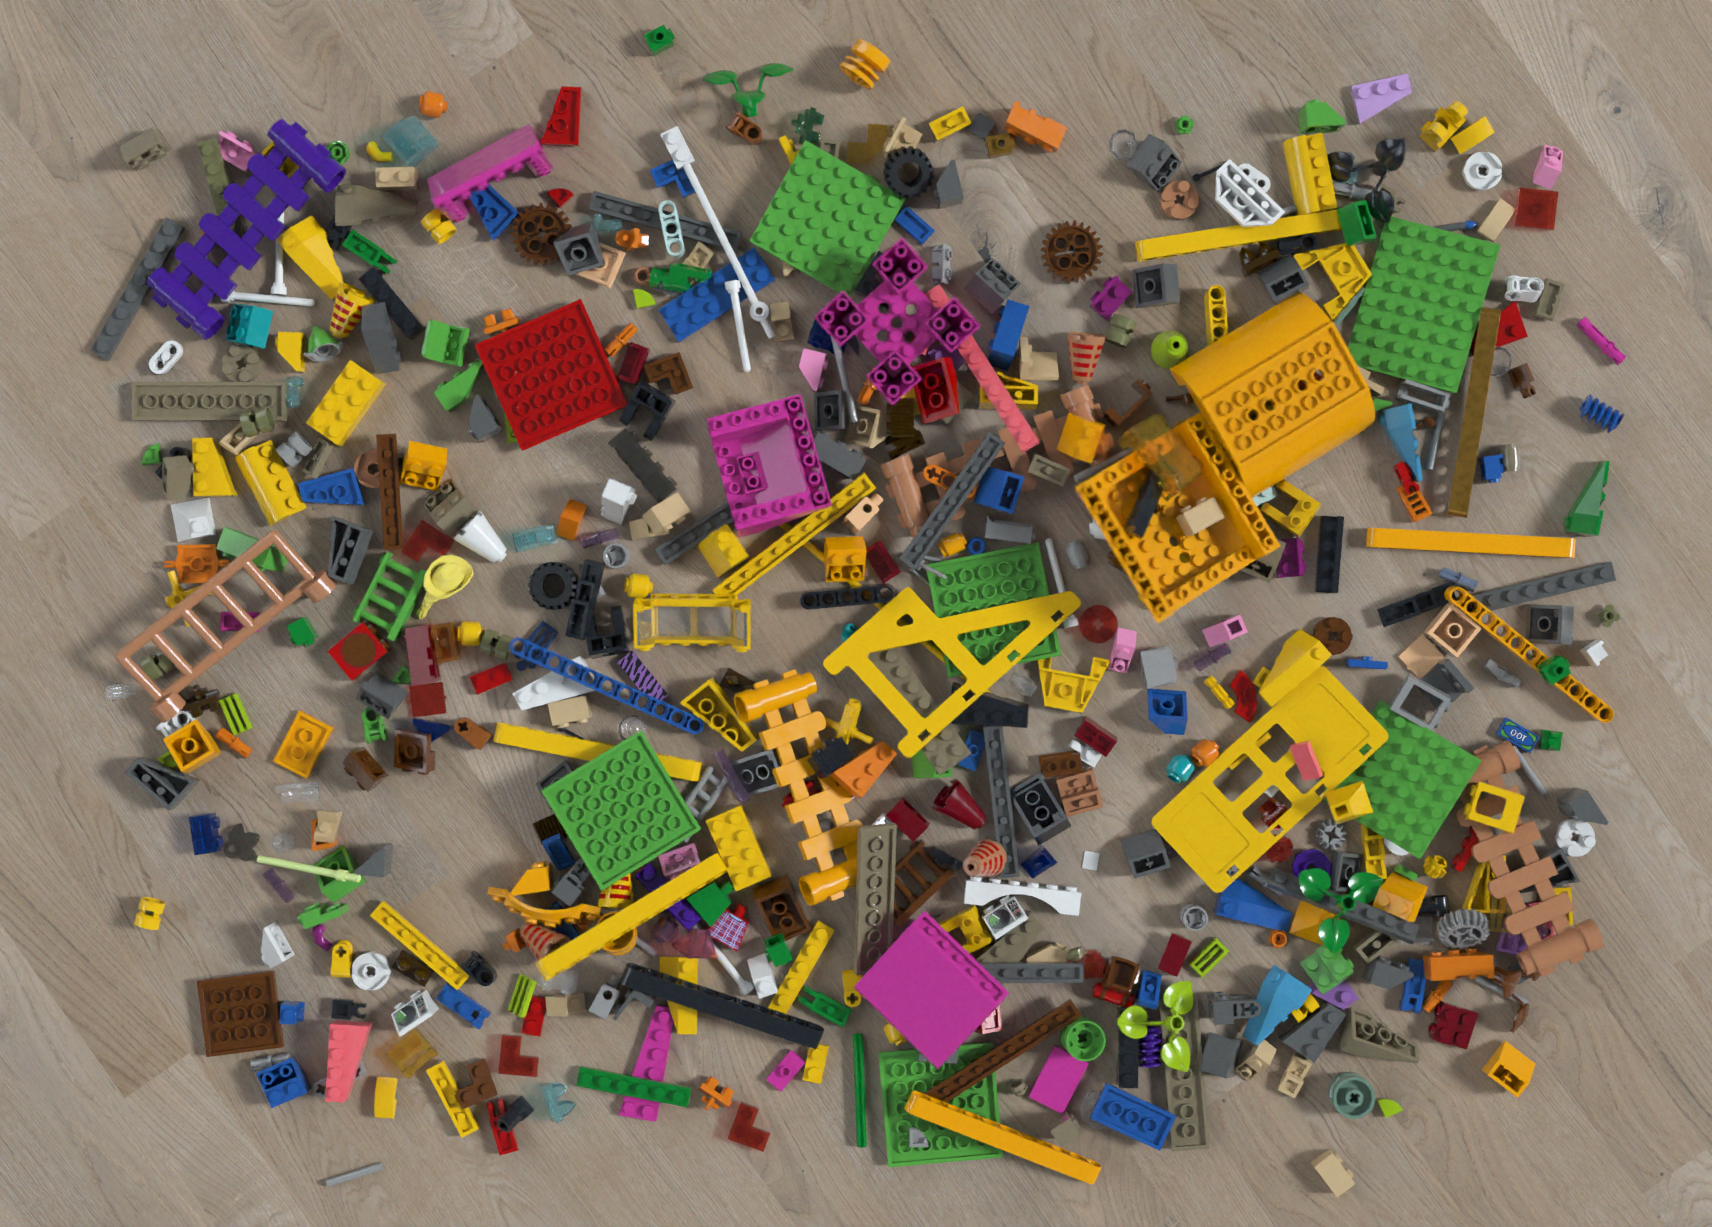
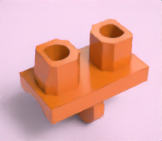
[615,228,649,252]
[483,308,520,335]
[698,1076,734,1111]

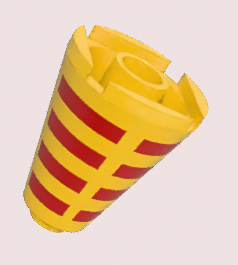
[329,283,375,339]
[597,874,635,911]

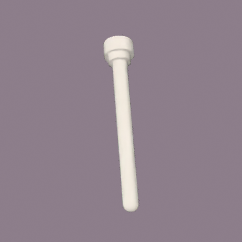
[271,212,287,296]
[724,280,751,372]
[220,290,315,307]
[1045,538,1079,629]
[693,923,755,997]

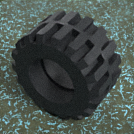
[883,146,934,199]
[528,562,578,610]

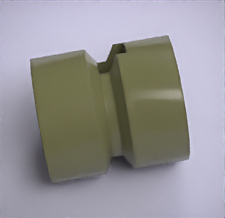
[1105,314,1137,348]
[240,406,275,437]
[479,629,513,661]
[140,649,176,681]

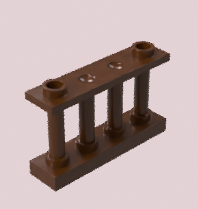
[893,840,954,927]

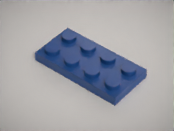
[1090,1082,1176,1151]

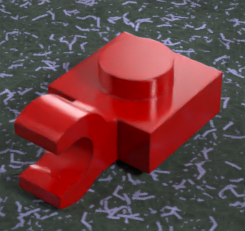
[1393,462,1420,496]

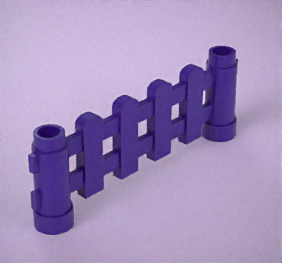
[146,119,346,340]

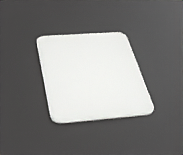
[1082,851,1100,870]

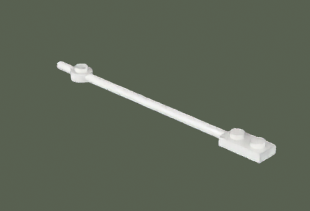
[660,126,776,339]

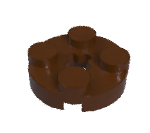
[1313,617,1353,655]

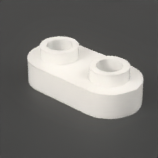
[1238,163,1271,193]
[149,340,183,375]

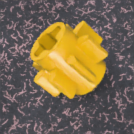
[1423,855,1448,879]

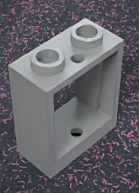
[1389,673,1452,731]

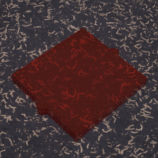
[409,682,447,717]

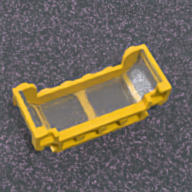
[633,593,751,652]

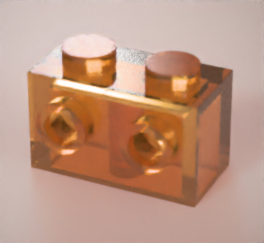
[430,622,461,663]

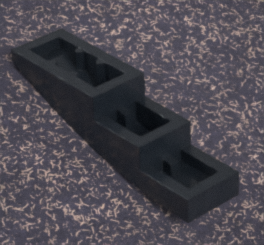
[565,559,605,640]
[1377,582,1456,627]

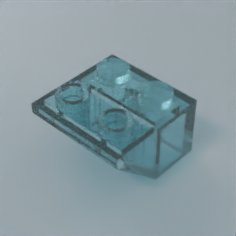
[382,115,440,167]

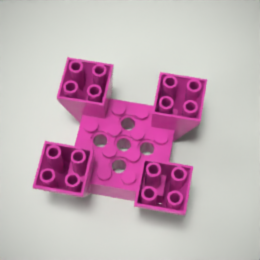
[814,238,980,405]

